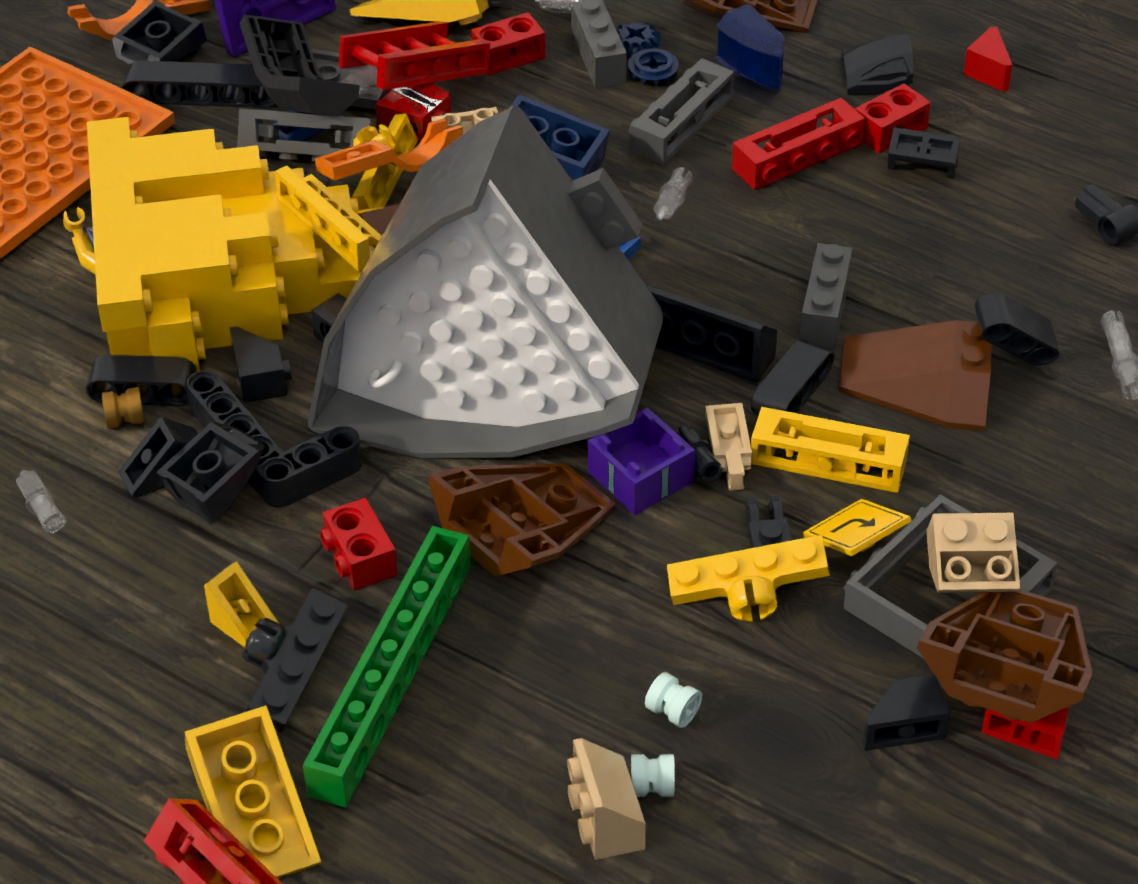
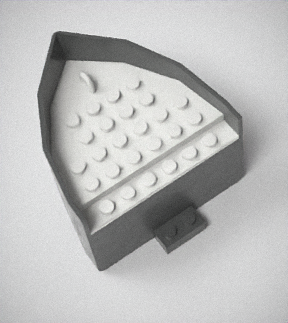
[308,106,663,458]

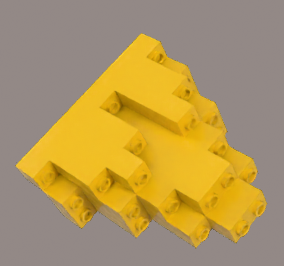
[87,117,384,372]

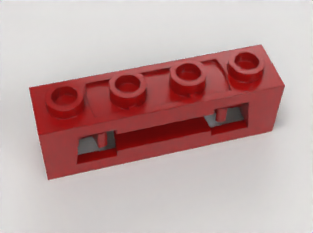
[732,98,865,190]
[144,798,283,884]

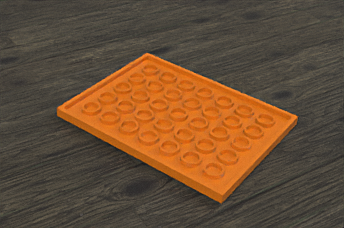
[0,47,175,259]

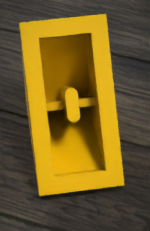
[204,562,278,647]

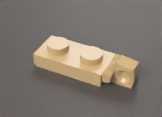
[705,403,752,491]

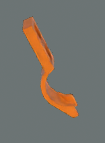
[68,0,210,41]
[315,118,463,181]

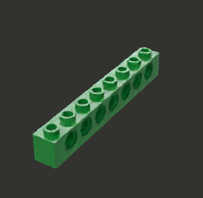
[303,526,471,808]

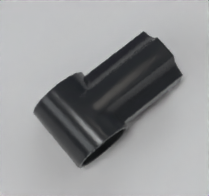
[1075,184,1138,245]

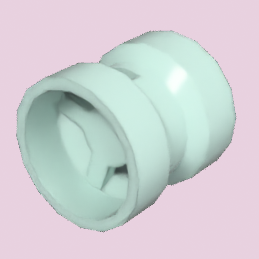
[645,672,702,728]
[631,754,675,797]

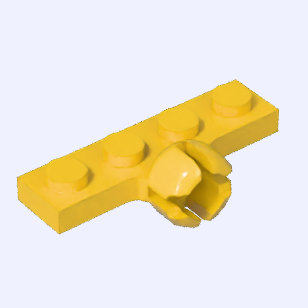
[352,114,418,210]
[667,535,830,623]

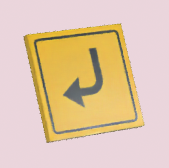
[803,499,911,556]

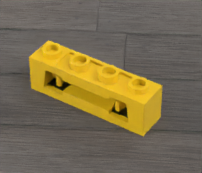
[751,407,910,493]

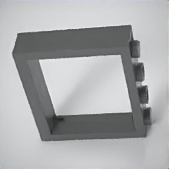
[843,494,1058,659]

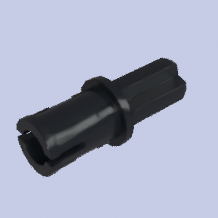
[677,425,723,482]

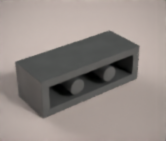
[571,0,627,89]
[800,243,853,349]

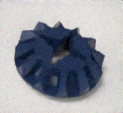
[616,21,661,57]
[628,49,679,86]

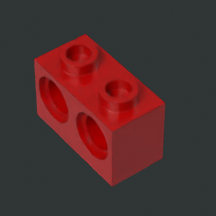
[471,12,546,76]
[855,83,931,154]
[319,497,398,591]

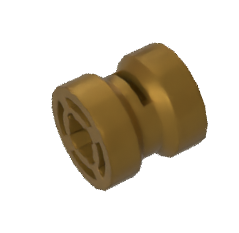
[102,387,145,429]

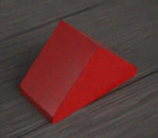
[964,27,1012,91]

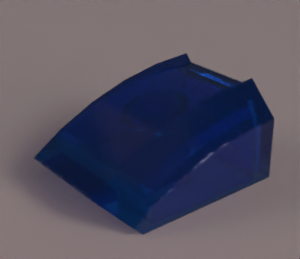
[715,4,785,91]

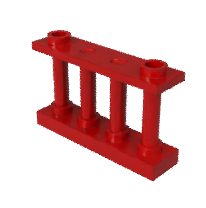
[339,22,491,90]

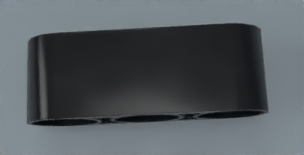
[974,293,1059,366]
[751,338,835,414]
[86,355,197,406]

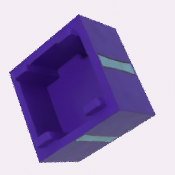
[588,407,695,515]

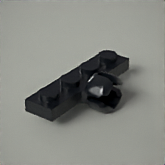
[242,588,348,733]

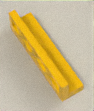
[275,166,382,271]

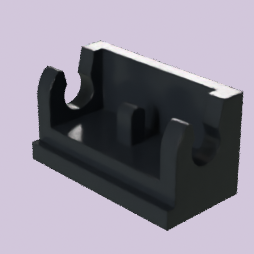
[888,127,961,179]

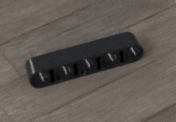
[121,61,275,108]

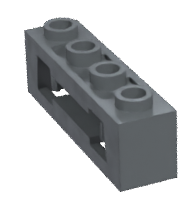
[629,58,734,165]
[237,108,376,161]

